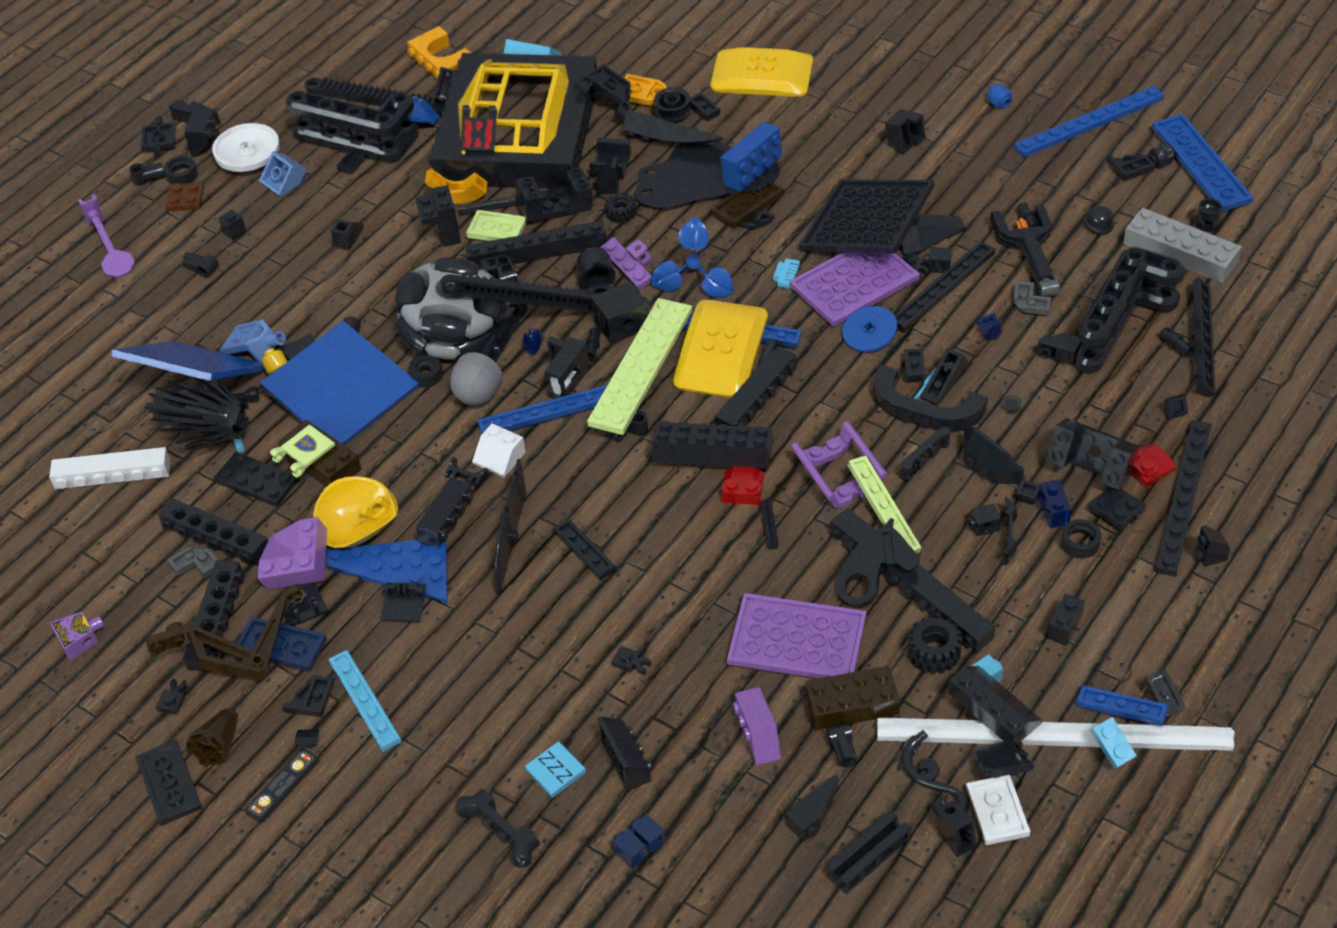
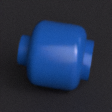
[987,84,1012,109]

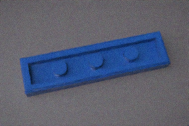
[1076,686,1169,726]

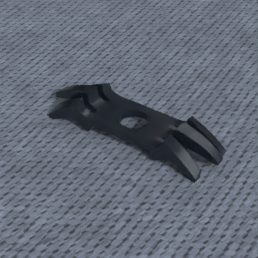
[1002,497,1018,565]

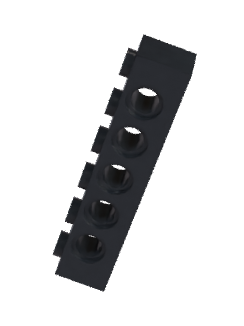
[158,498,268,566]
[183,560,245,672]

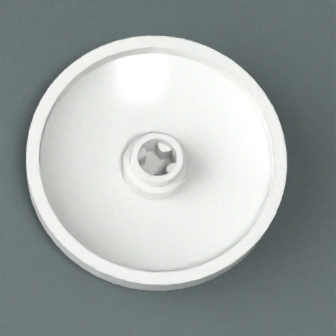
[212,123,280,172]

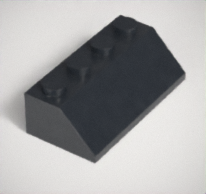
[948,666,1043,749]

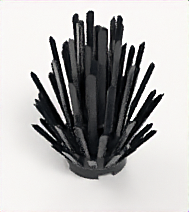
[144,376,249,450]

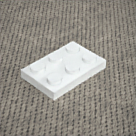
[966,775,1030,845]

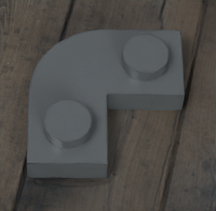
[1014,281,1051,315]
[167,546,218,578]

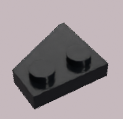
[1107,155,1155,181]
[282,675,335,717]

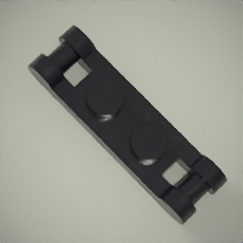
[900,427,951,482]

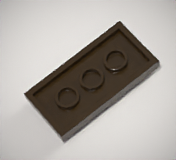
[710,175,784,228]

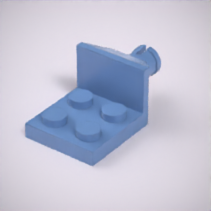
[219,319,286,362]

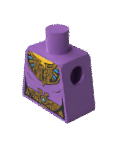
[50,612,104,661]

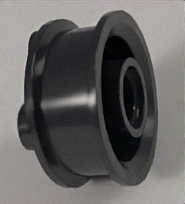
[654,87,691,123]

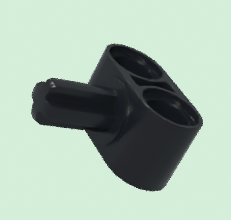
[612,409,648,442]

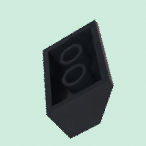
[598,716,653,792]

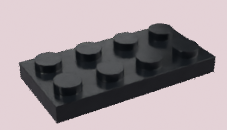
[213,452,299,507]

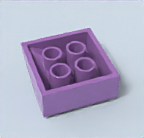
[258,517,327,590]

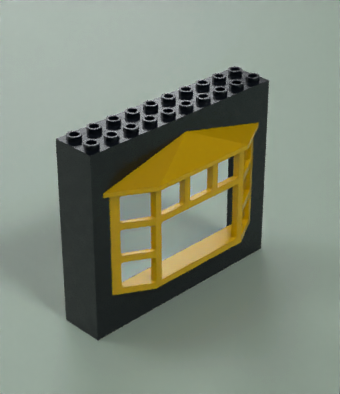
[428,53,597,189]

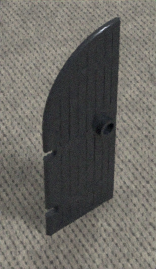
[495,459,527,596]

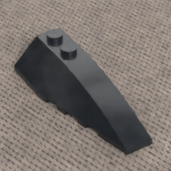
[622,110,723,143]

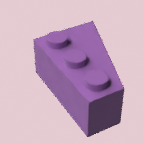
[733,687,781,765]

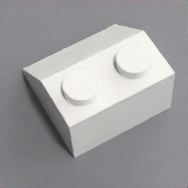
[472,424,526,477]

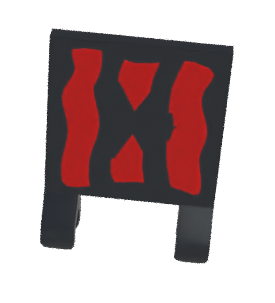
[460,105,498,152]

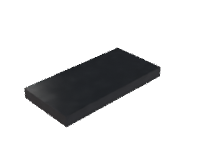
[135,739,203,826]

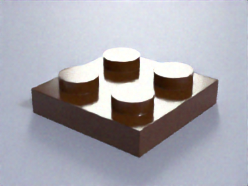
[165,182,204,212]

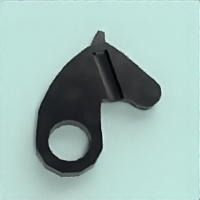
[837,518,920,608]

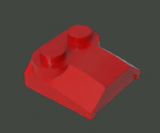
[1131,444,1176,488]
[721,466,765,505]

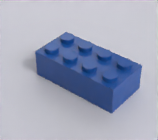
[721,122,783,191]

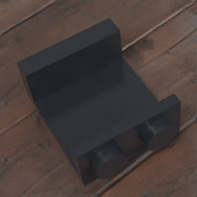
[589,137,632,180]

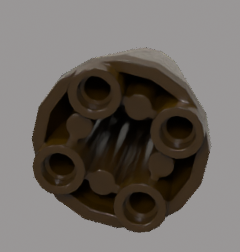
[185,708,238,766]

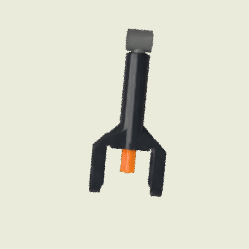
[990,205,1060,297]

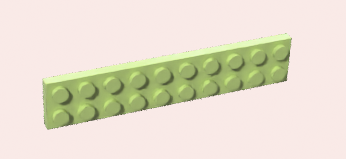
[587,298,692,435]

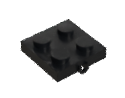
[1088,487,1146,530]

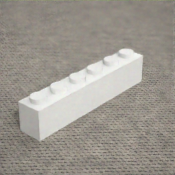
[49,447,170,489]

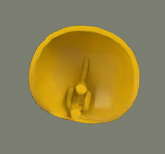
[313,476,398,548]

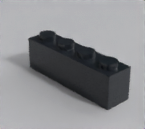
[416,478,474,547]

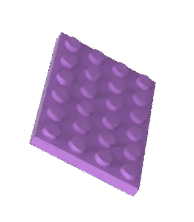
[789,252,920,327]
[727,593,867,679]

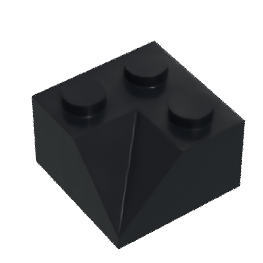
[184,110,220,157]

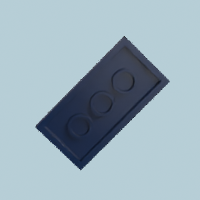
[236,616,327,671]

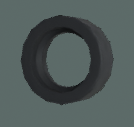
[164,156,198,184]
[1061,519,1101,558]

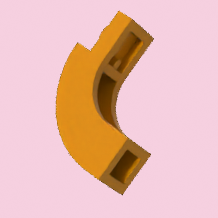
[425,168,487,203]

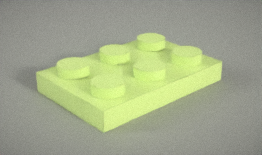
[466,210,527,241]

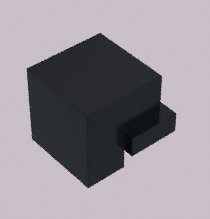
[885,109,926,155]

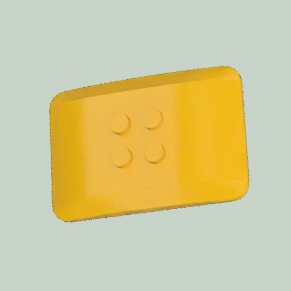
[710,48,813,97]
[673,300,768,398]

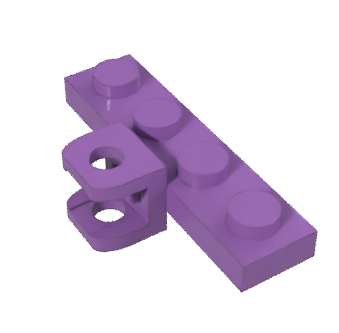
[601,237,652,291]

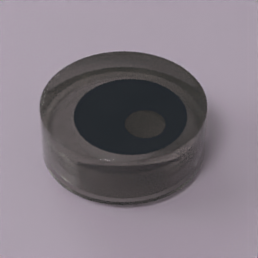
[1002,395,1022,414]

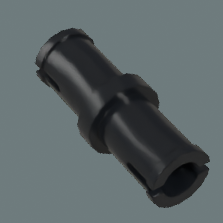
[1017,202,1040,227]
[586,327,601,361]
[1159,327,1195,357]

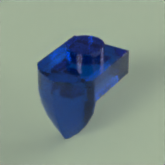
[977,312,1003,340]
[523,329,545,356]

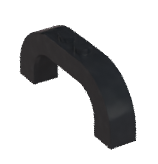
[875,365,988,432]

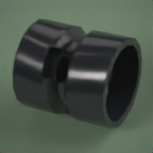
[1195,198,1222,232]

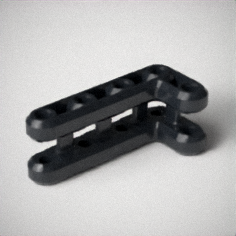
[286,91,419,163]
[1075,247,1185,373]

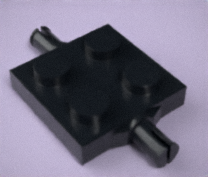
[141,116,176,157]

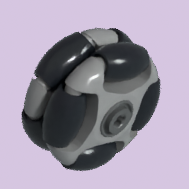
[395,257,506,360]

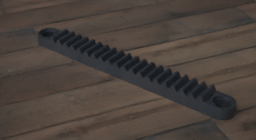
[305,77,445,117]
[440,274,600,313]

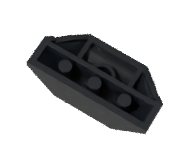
[963,426,1024,484]

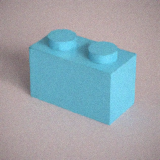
[1090,717,1137,769]

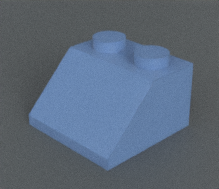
[259,151,307,196]

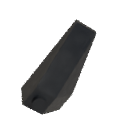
[900,214,966,256]

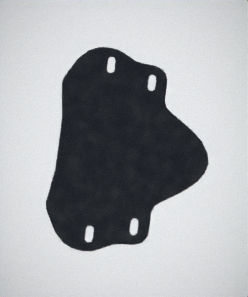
[635,141,780,208]

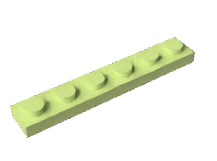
[847,456,922,553]

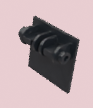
[381,582,427,622]

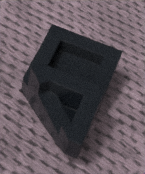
[738,211,775,230]

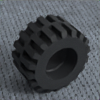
[908,616,962,674]

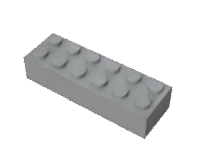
[1124,208,1242,284]

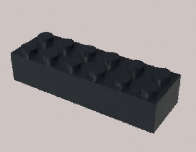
[652,421,772,469]

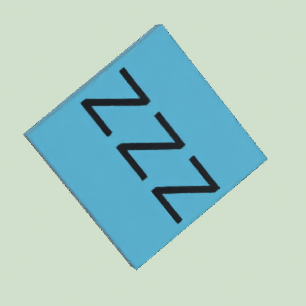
[525,741,586,798]

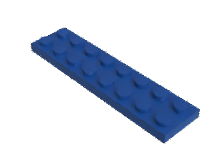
[1152,114,1253,212]

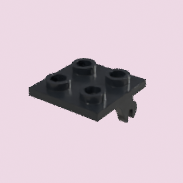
[277,582,328,626]

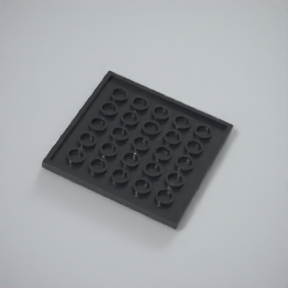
[799,179,935,254]

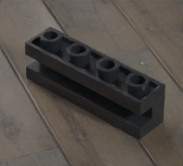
[827,810,911,894]

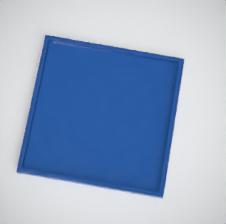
[260,321,419,445]
[111,341,266,381]

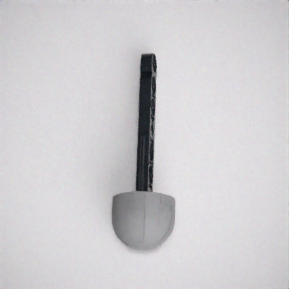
[450,302,527,405]

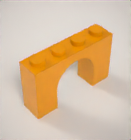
[407,26,471,79]

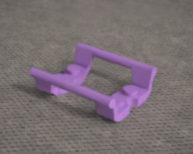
[791,421,888,508]

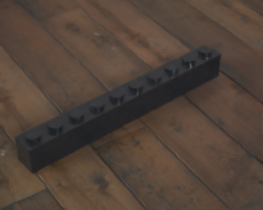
[830,508,995,653]

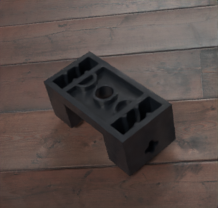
[516,168,593,222]
[1045,418,1140,490]

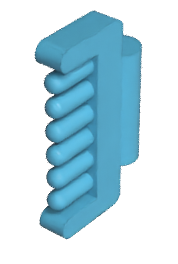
[773,258,800,289]

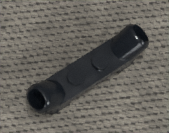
[457,789,540,867]

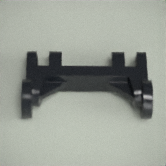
[445,457,488,488]

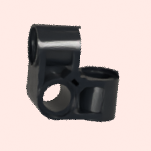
[477,254,518,283]

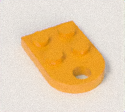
[624,74,667,105]

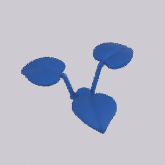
[651,216,734,297]

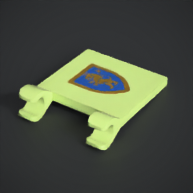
[270,425,335,477]

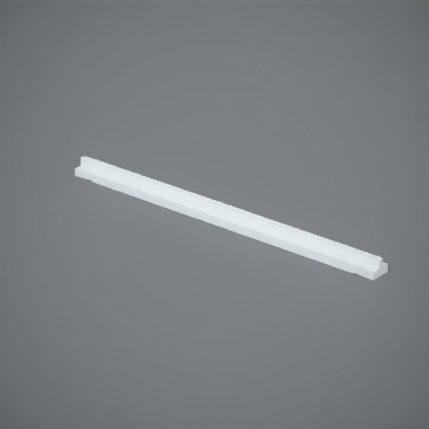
[877,718,1235,751]

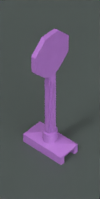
[78,194,135,278]

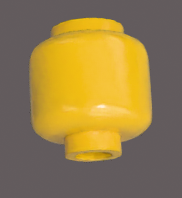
[261,348,288,375]

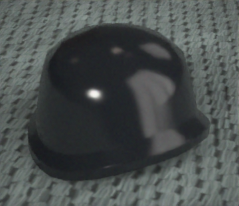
[1083,206,1114,235]

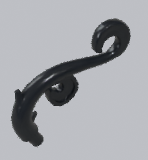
[898,730,967,810]

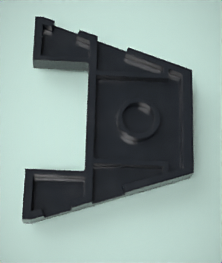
[573,64,631,121]

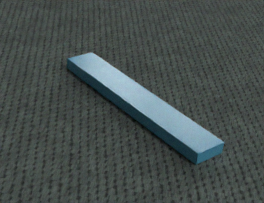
[328,650,401,752]

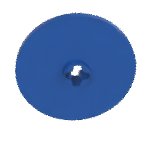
[842,306,898,352]

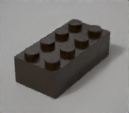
[278,419,362,487]
[805,665,900,731]

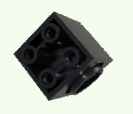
[591,281,649,345]

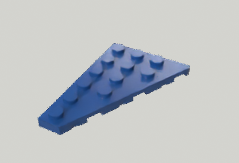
[327,540,448,604]

